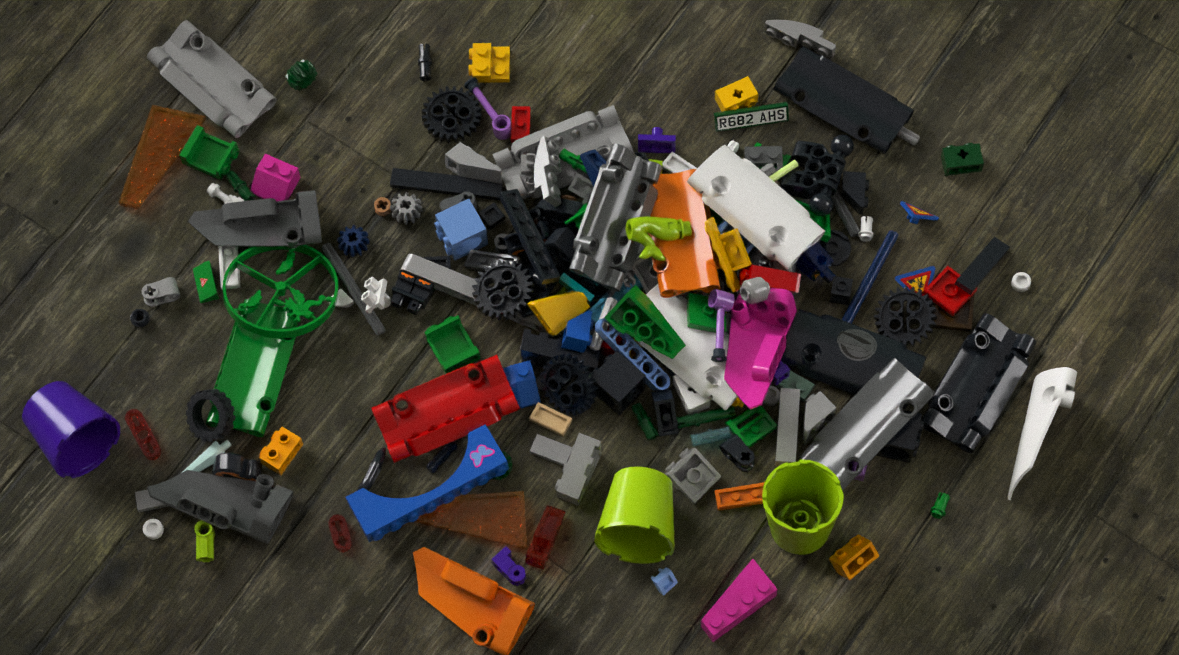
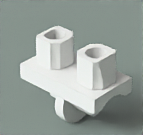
[361,277,391,314]

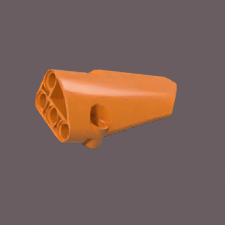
[413,547,535,655]

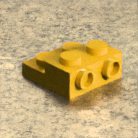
[469,43,510,83]

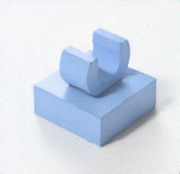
[651,567,678,595]

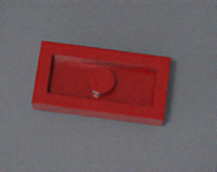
[511,106,531,143]

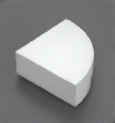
[327,289,354,308]

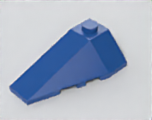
[503,360,541,408]

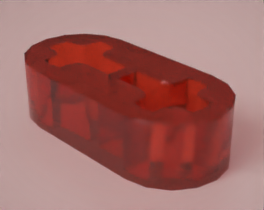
[328,514,352,552]

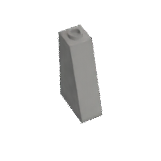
[775,388,800,468]

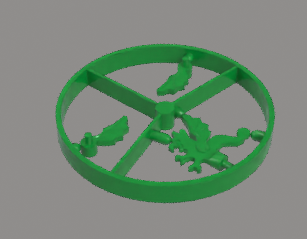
[223,245,338,338]

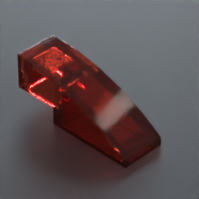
[525,505,566,570]

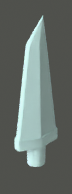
[183,439,232,472]

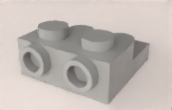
[665,448,721,504]

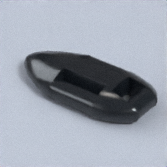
[357,447,386,491]

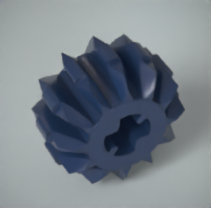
[337,224,370,258]

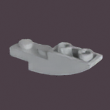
[764,20,836,59]
[534,136,562,207]

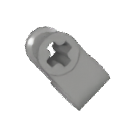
[142,277,181,307]

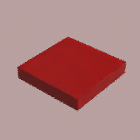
[923,266,978,316]

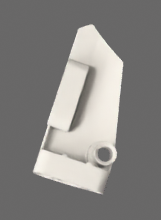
[1008,367,1077,500]

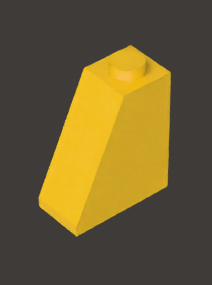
[528,291,590,336]

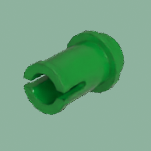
[930,492,950,519]

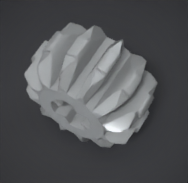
[390,192,423,225]

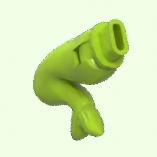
[625,216,692,261]

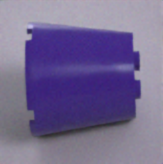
[22,381,120,478]

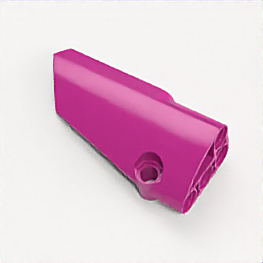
[724,288,797,410]

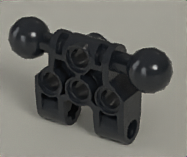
[780,135,854,216]

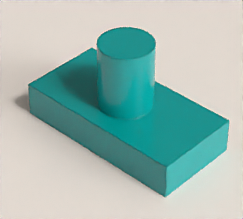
[559,273,594,305]

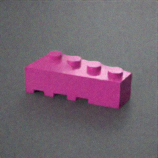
[701,559,778,642]

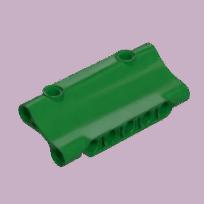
[206,299,300,437]

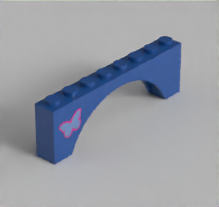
[346,424,509,543]

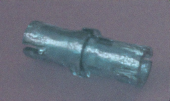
[690,426,731,447]

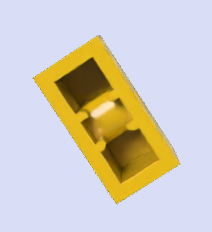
[715,76,758,111]

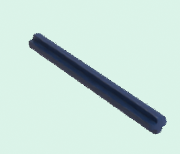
[842,230,898,324]

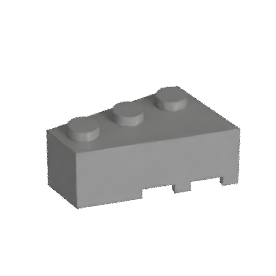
[555,433,601,506]

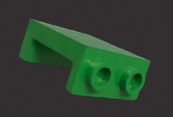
[179,125,239,180]
[424,315,481,374]

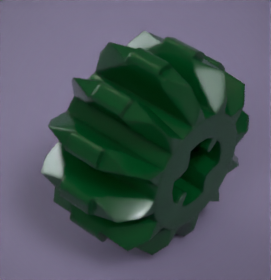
[285,59,318,91]

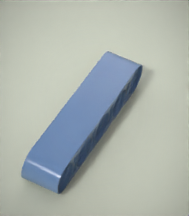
[595,318,670,391]

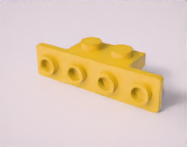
[704,217,752,293]

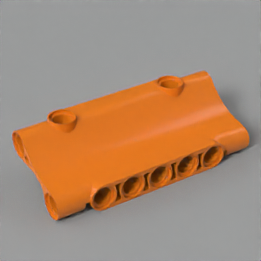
[648,169,720,298]

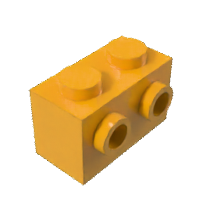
[259,427,303,476]
[829,534,879,581]

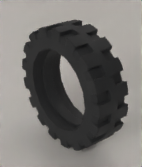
[186,389,235,442]

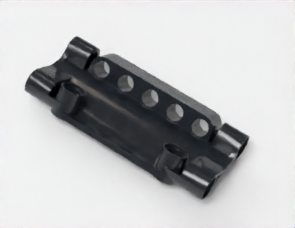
[773,46,914,154]
[920,313,1037,453]

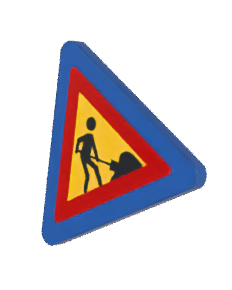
[900,201,939,224]
[895,266,935,296]

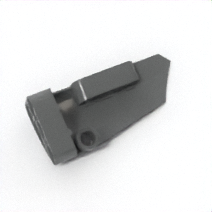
[147,470,294,544]

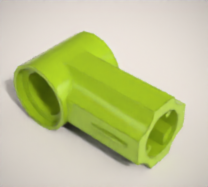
[195,520,215,562]

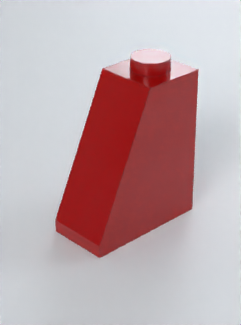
[739,265,801,294]

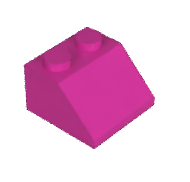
[251,154,301,201]

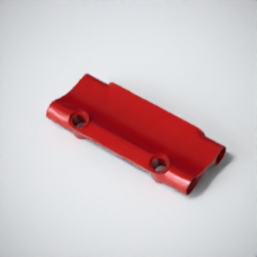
[371,354,520,463]

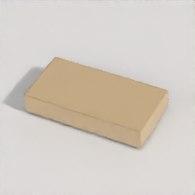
[529,402,572,437]

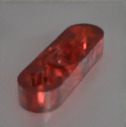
[125,409,161,460]

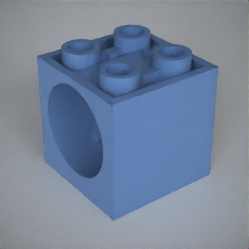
[434,199,488,261]

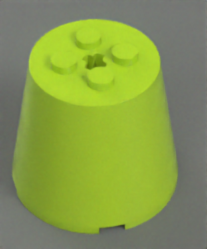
[762,460,844,555]
[594,467,675,564]

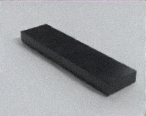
[955,237,1010,295]

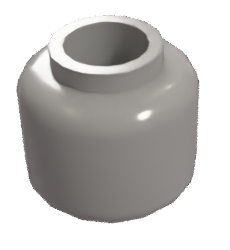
[740,277,770,304]

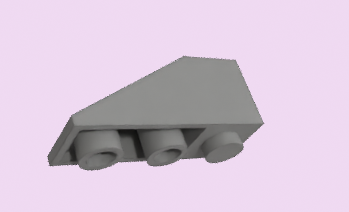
[445,142,502,184]

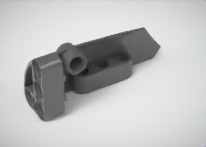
[188,190,322,249]

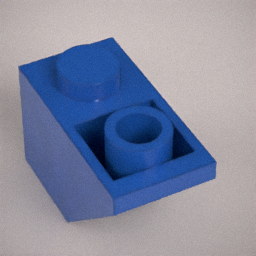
[561,310,594,353]

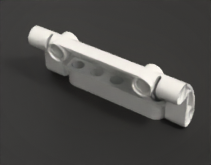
[687,145,825,270]
[638,284,738,411]

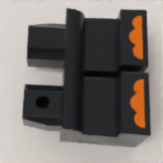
[391,270,435,315]

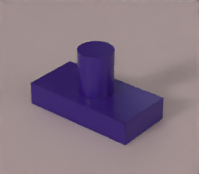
[638,127,676,153]

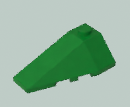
[604,285,686,359]

